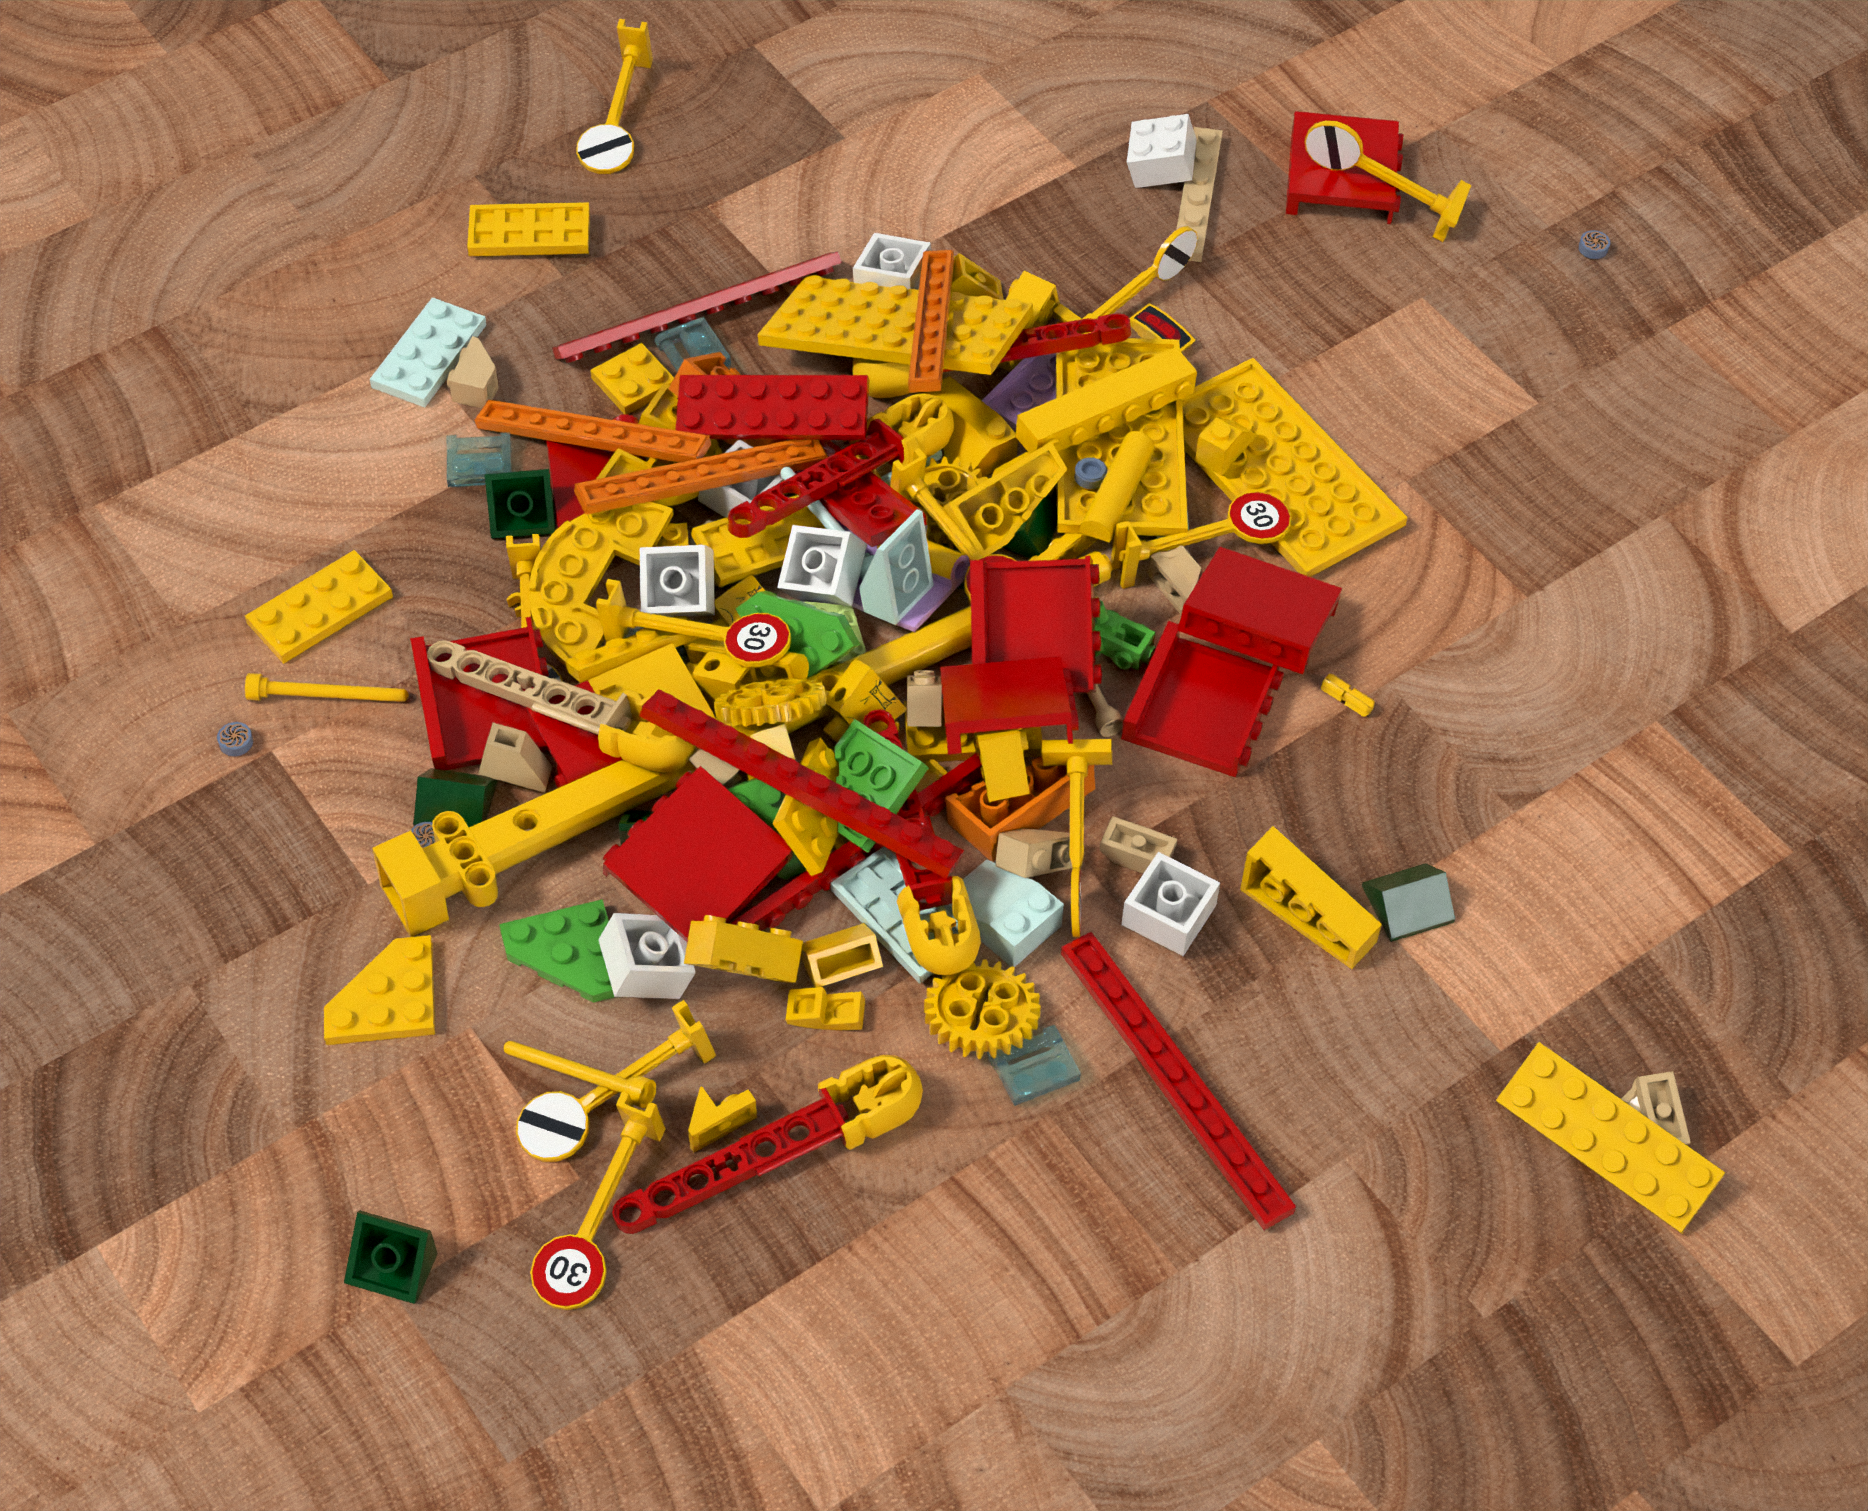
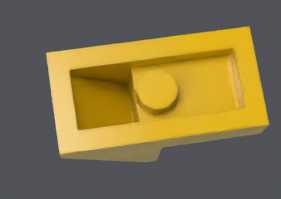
[688,1086,757,1153]

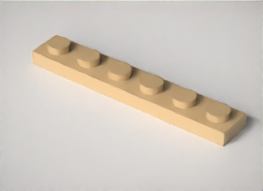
[1176,127,1223,262]

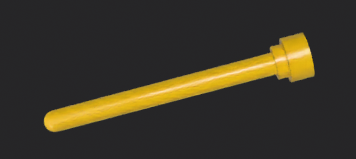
[245,673,409,702]
[503,1041,656,1108]

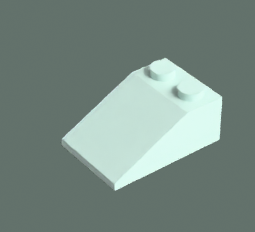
[859,509,934,625]
[944,859,1064,967]

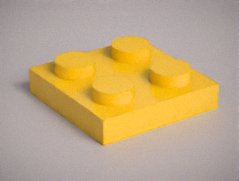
[590,343,674,414]

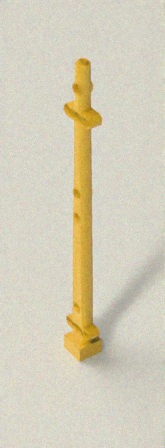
[372,551,1112,937]

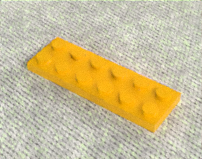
[1496,1042,1725,1234]

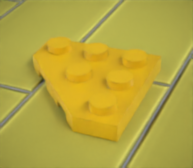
[324,935,435,1045]

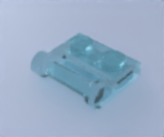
[654,317,731,372]
[446,432,512,487]
[987,1025,1081,1106]

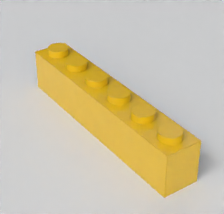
[1015,347,1197,454]

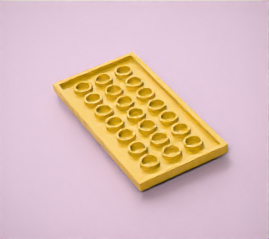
[757,275,1033,375]
[1055,338,1188,536]
[1182,358,1408,577]

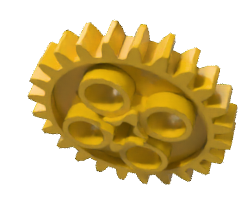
[909,456,988,549]
[714,678,827,726]
[924,959,1041,1059]

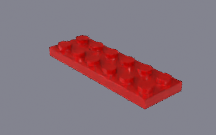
[675,375,870,440]
[794,440,927,547]

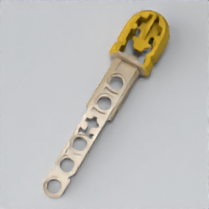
[427,640,697,773]

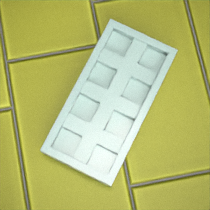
[370,297,487,408]
[831,846,958,984]

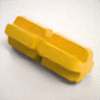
[1321,673,1375,717]

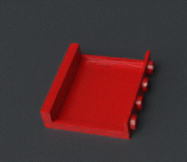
[1285,111,1404,224]
[1178,547,1342,674]
[970,555,1102,693]
[410,617,549,770]
[1121,621,1284,778]
[940,656,1079,755]
[603,766,793,942]

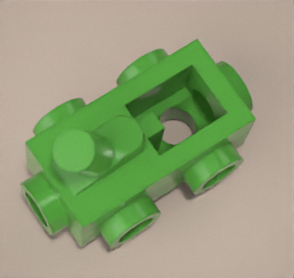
[1095,600,1156,670]

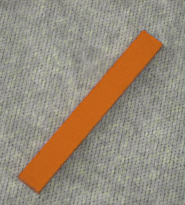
[908,250,954,393]
[474,400,712,462]
[574,440,828,515]

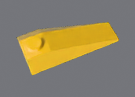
[924,377,1018,477]
[942,442,1067,556]

